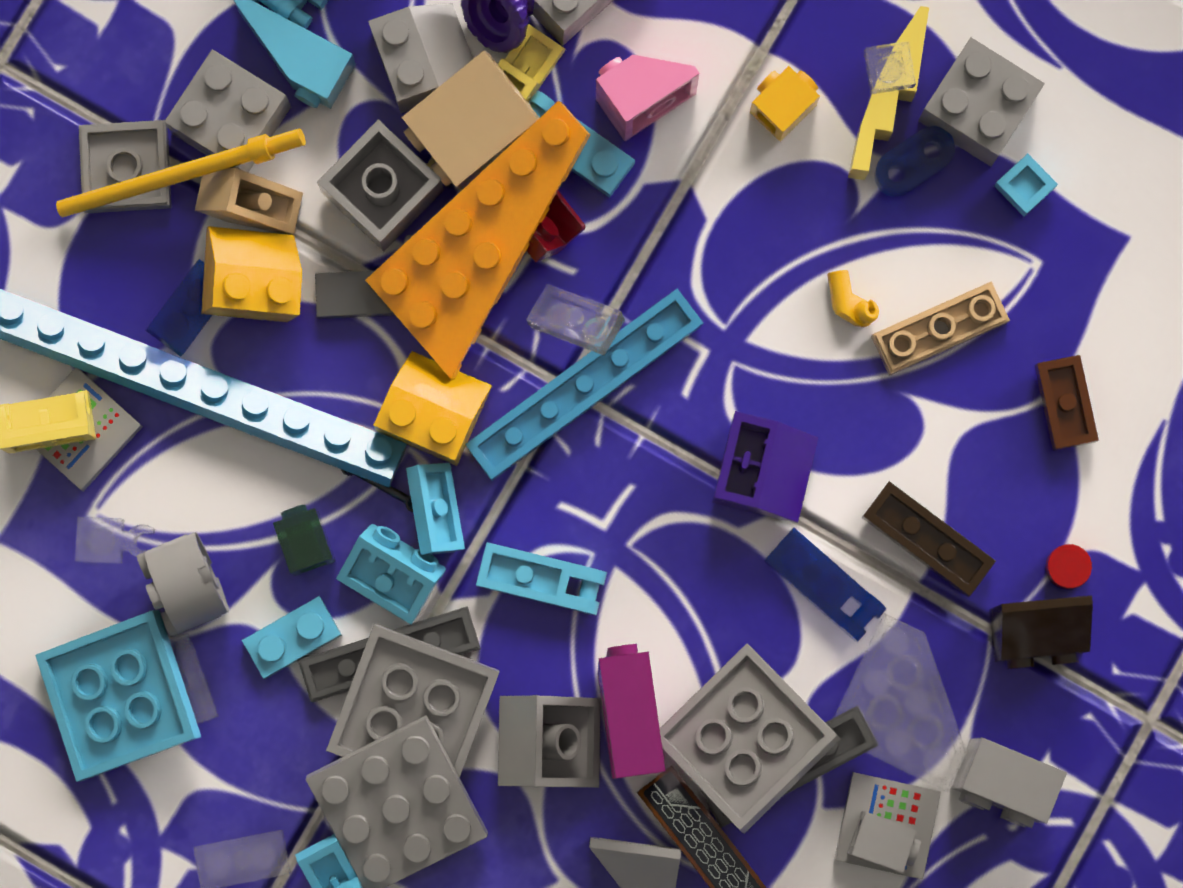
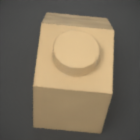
[195,168,303,235]

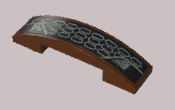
[636,765,766,888]

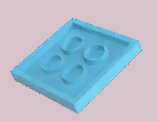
[35,610,201,782]

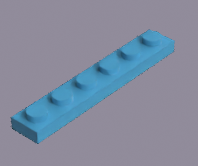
[465,289,703,481]

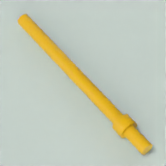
[56,128,306,218]

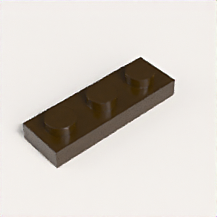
[861,481,996,597]

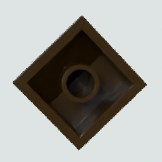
[989,595,1093,669]

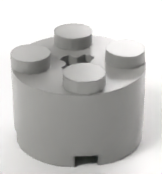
[137,532,229,637]

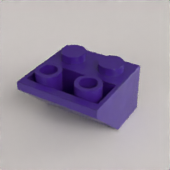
[712,411,818,524]

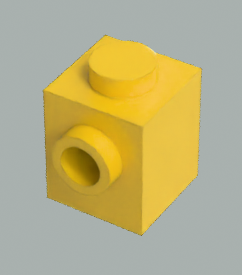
[750,66,820,142]

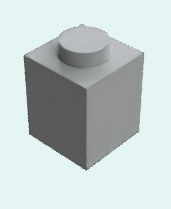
[847,811,921,873]

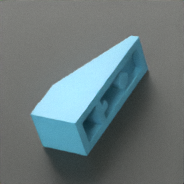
[234,0,356,109]

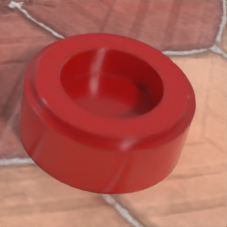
[1045,544,1092,589]

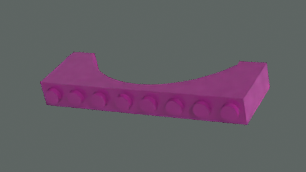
[597,644,666,779]

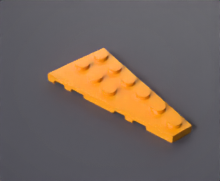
[365,101,590,379]

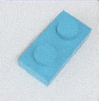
[406,463,465,555]
[242,596,342,679]

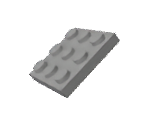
[326,623,500,778]
[660,643,841,834]
[305,715,488,888]

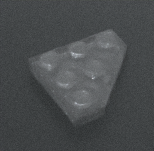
[833,613,967,792]

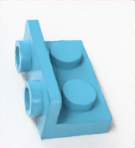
[336,524,446,625]

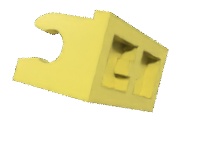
[0,390,96,454]

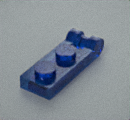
[764,527,887,642]

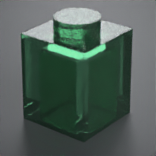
[273,505,336,576]

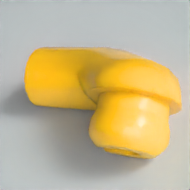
[827,270,879,327]

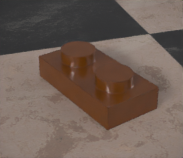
[1035,355,1099,451]

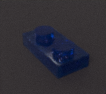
[145,259,212,357]

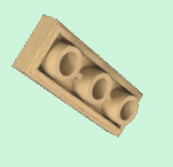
[871,281,1010,376]

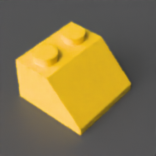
[201,226,302,322]
[373,351,492,466]

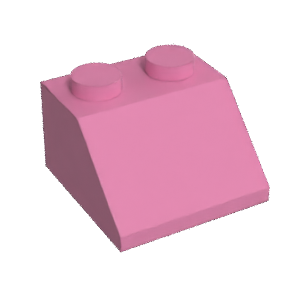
[596,55,700,141]

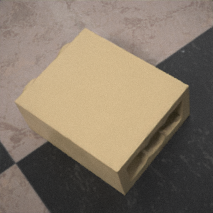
[401,51,540,189]

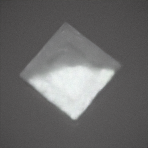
[864,41,916,94]

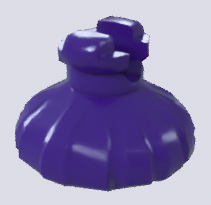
[461,0,534,53]

